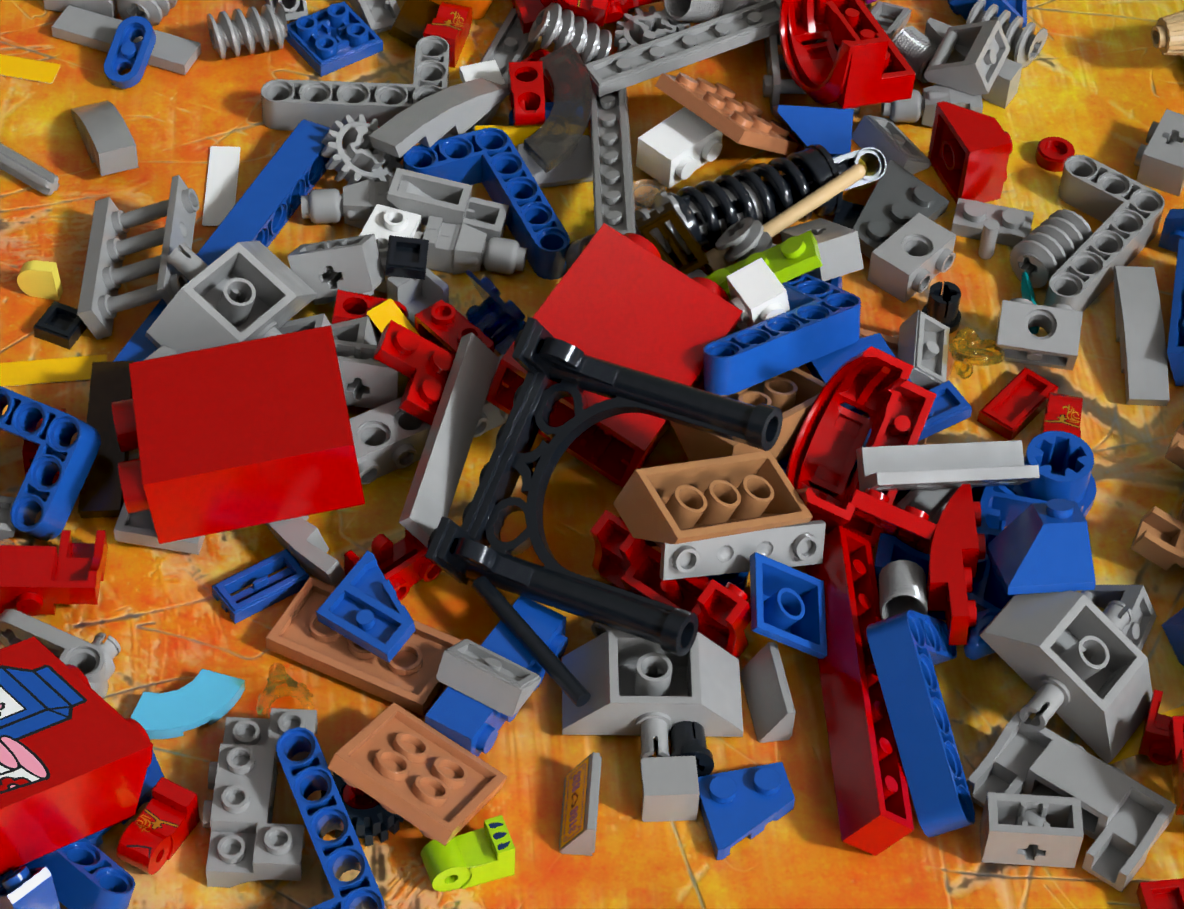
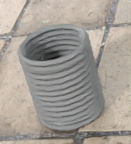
[664,0,723,23]
[892,26,939,83]
[879,560,928,620]

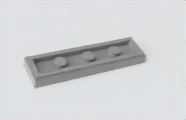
[51,5,201,75]

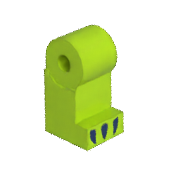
[420,815,515,892]

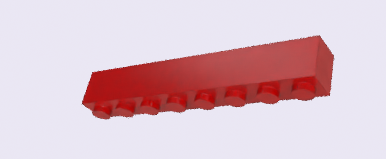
[806,525,914,856]

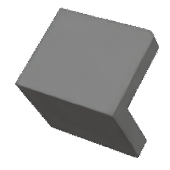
[387,267,449,328]
[640,756,700,822]

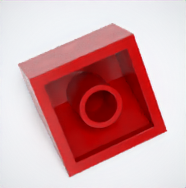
[928,101,1013,204]

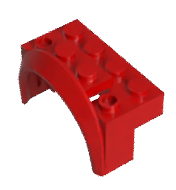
[779,0,916,109]
[786,346,937,548]

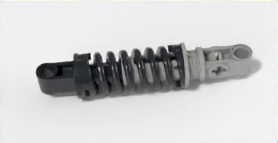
[565,144,887,268]

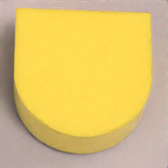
[17,260,63,301]

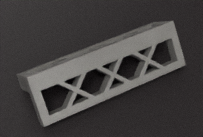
[856,440,1040,492]

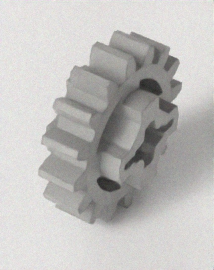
[614,6,690,53]
[321,114,404,185]

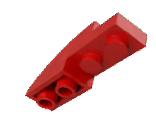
[927,484,986,645]

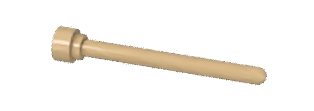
[704,164,866,274]

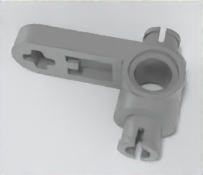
[0,609,121,698]

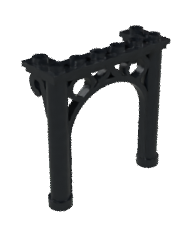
[425,317,783,656]

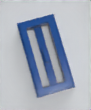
[212,548,309,624]

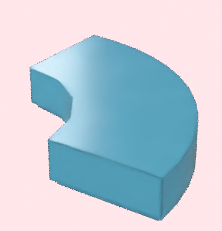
[130,669,245,739]

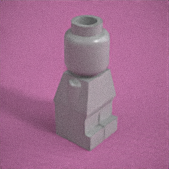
[881,84,983,127]
[301,177,399,229]
[422,215,527,275]

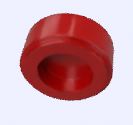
[1035,137,1075,172]

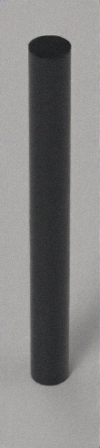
[472,576,591,707]

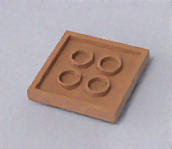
[655,72,799,156]
[328,702,507,846]

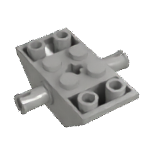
[145,241,317,354]
[979,590,1153,764]
[562,630,743,760]

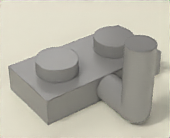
[951,198,1034,260]

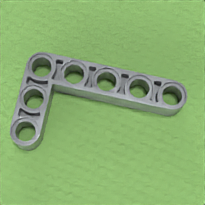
[261,36,449,131]
[1043,155,1165,312]

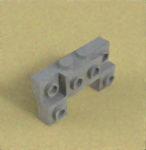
[203,708,318,888]
[967,711,1177,892]

